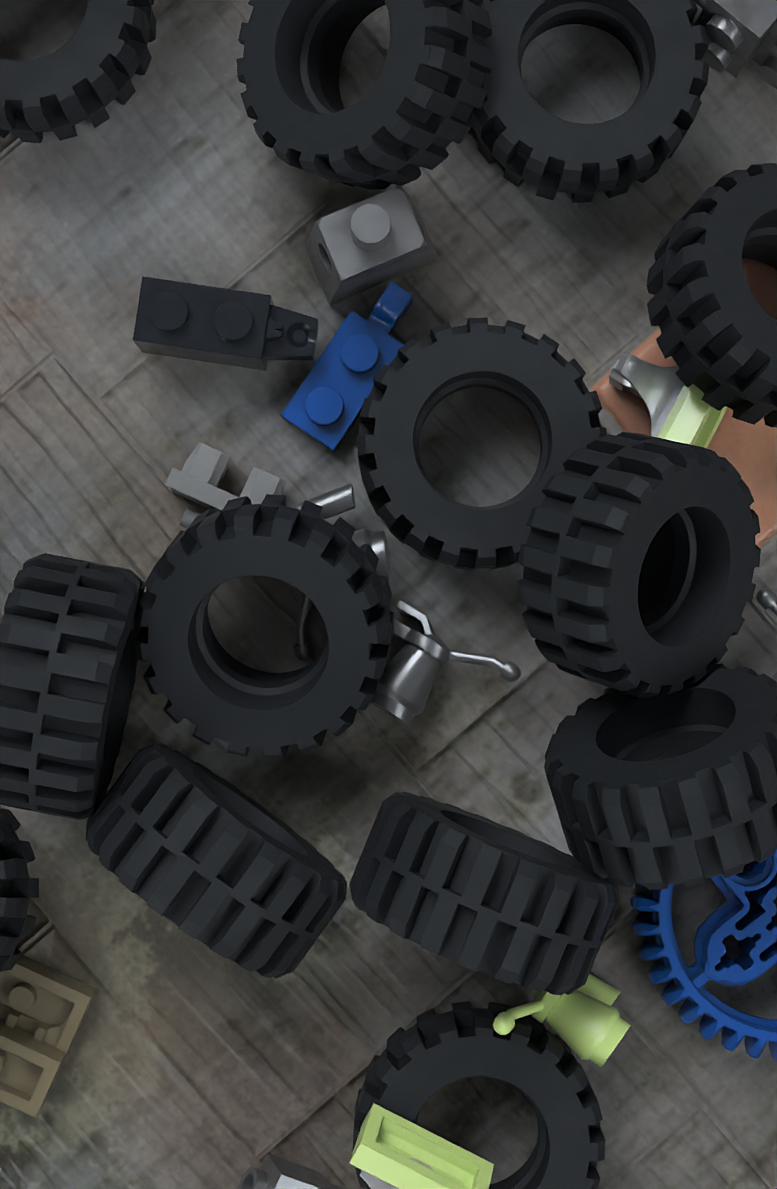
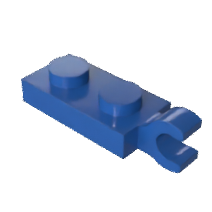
[281,281,413,452]

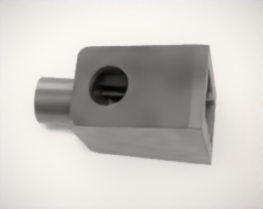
[305,186,439,306]

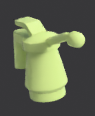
[493,973,631,1068]

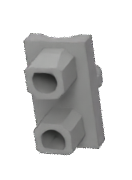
[165,442,285,529]

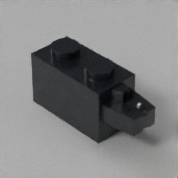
[133,276,319,371]

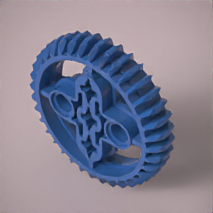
[631,849,777,1061]

